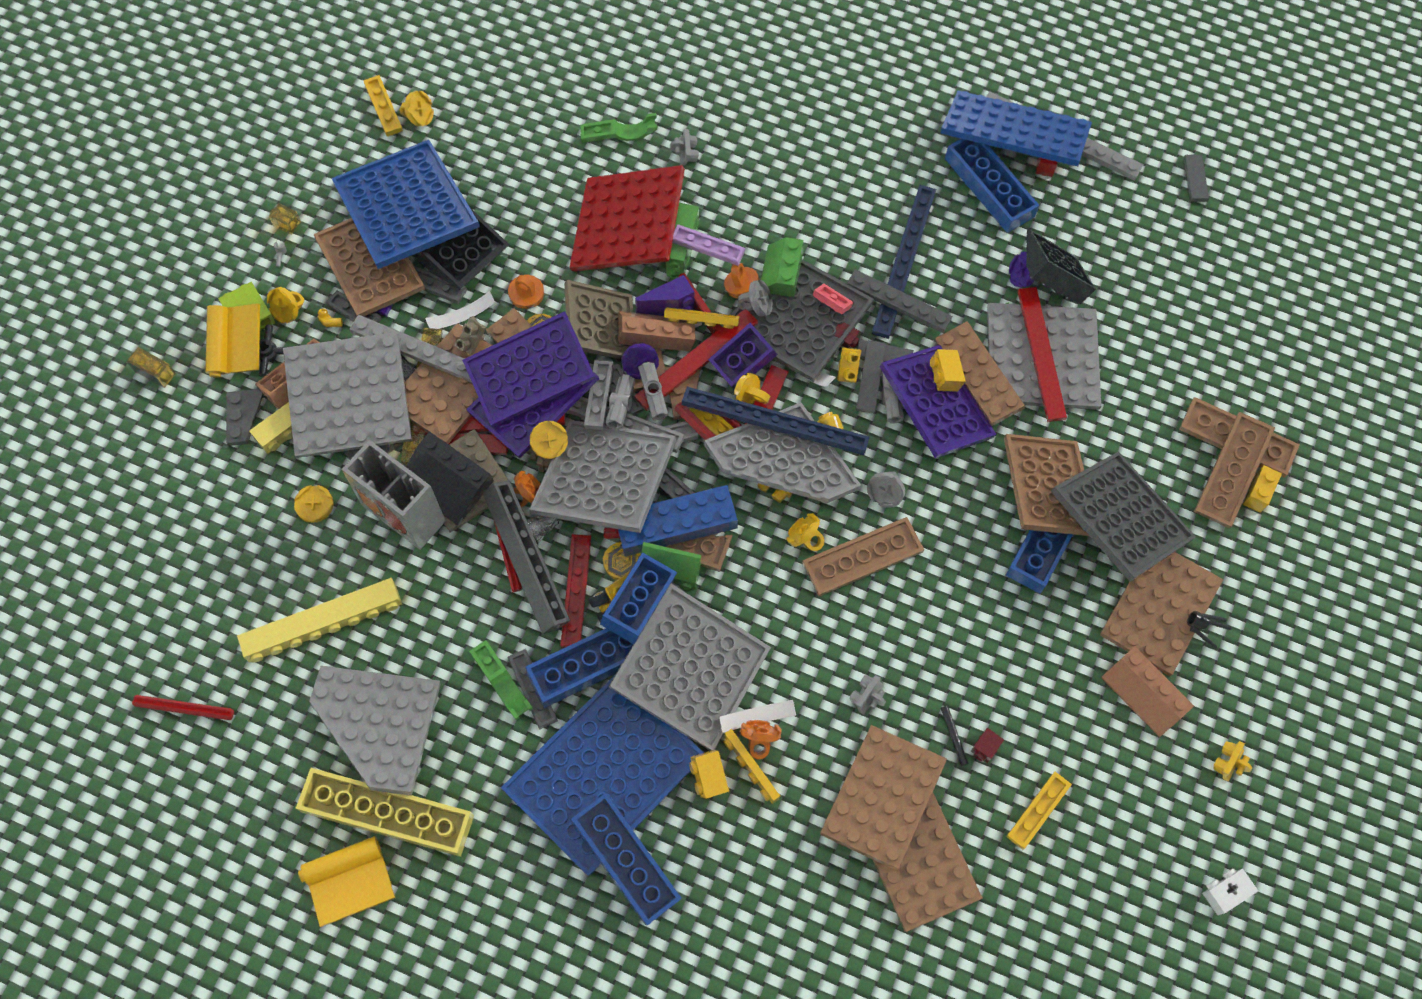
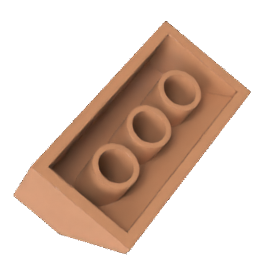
[618,311,695,352]
[255,339,320,409]
[1101,646,1194,737]

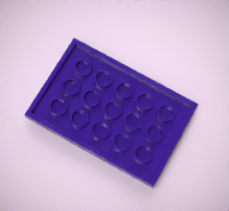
[462,311,596,427]
[879,345,996,458]
[466,372,599,459]

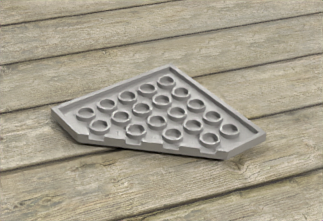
[704,403,861,503]
[310,666,441,796]

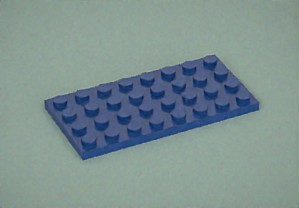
[941,91,1092,167]

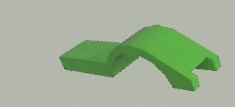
[580,113,658,143]
[469,640,533,720]

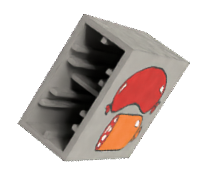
[341,440,446,550]

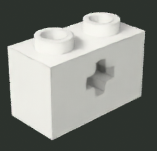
[1202,868,1258,915]

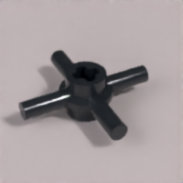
[259,324,286,377]

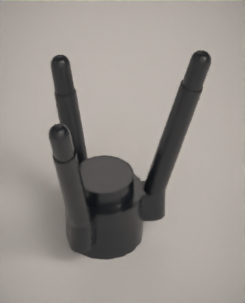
[1187,611,1232,649]

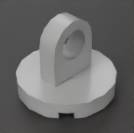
[737,280,773,317]
[867,471,905,508]

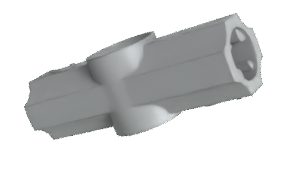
[638,362,668,420]
[881,372,904,424]
[606,374,635,430]

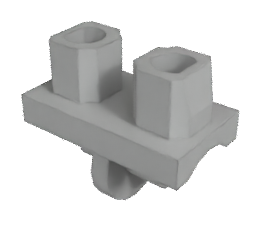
[670,129,699,166]
[849,675,886,715]

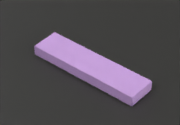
[672,224,745,266]

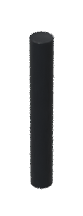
[940,706,969,766]

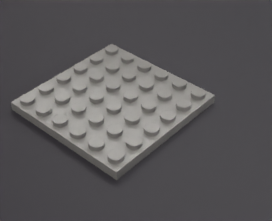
[987,303,1101,410]
[283,332,412,458]
[529,420,677,533]
[608,583,771,751]

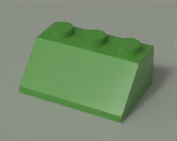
[761,237,803,297]
[641,542,701,590]

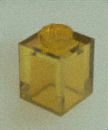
[269,203,301,234]

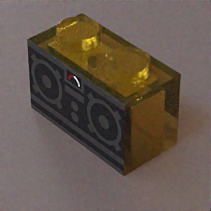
[127,347,176,388]

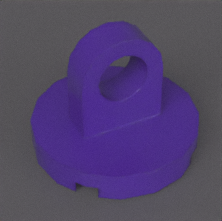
[1009,251,1034,288]
[621,343,659,379]

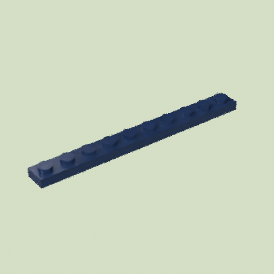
[872,185,936,339]
[681,387,869,455]

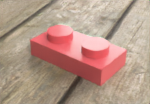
[812,284,853,314]

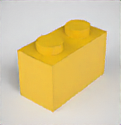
[930,349,966,392]
[1242,465,1282,513]
[689,750,729,799]

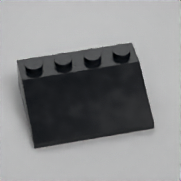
[418,208,509,290]
[1026,229,1096,305]
[406,431,494,526]

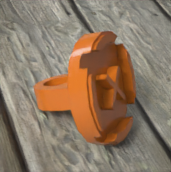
[724,263,760,298]
[508,275,544,309]
[513,471,541,507]
[740,720,781,759]

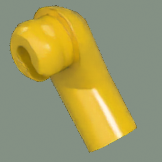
[317,309,343,327]

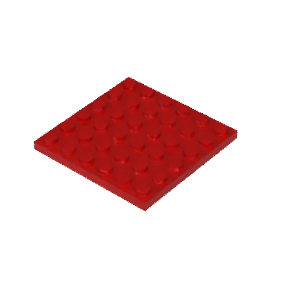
[569,165,685,271]

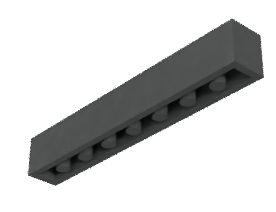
[483,480,570,634]

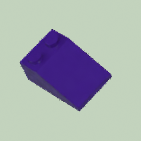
[635,275,694,316]

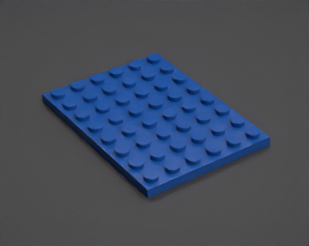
[332,139,480,269]
[501,674,704,877]

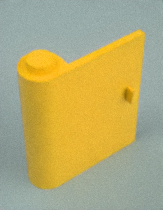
[205,303,260,378]
[298,836,395,927]

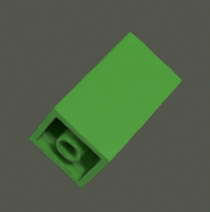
[666,203,699,279]

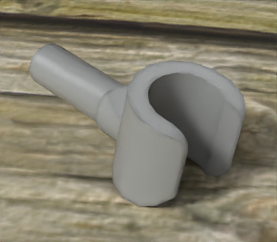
[274,242,287,268]

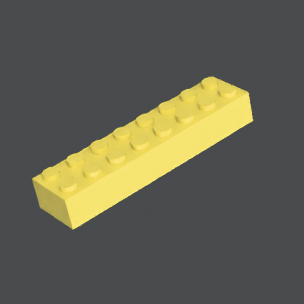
[296,768,474,857]

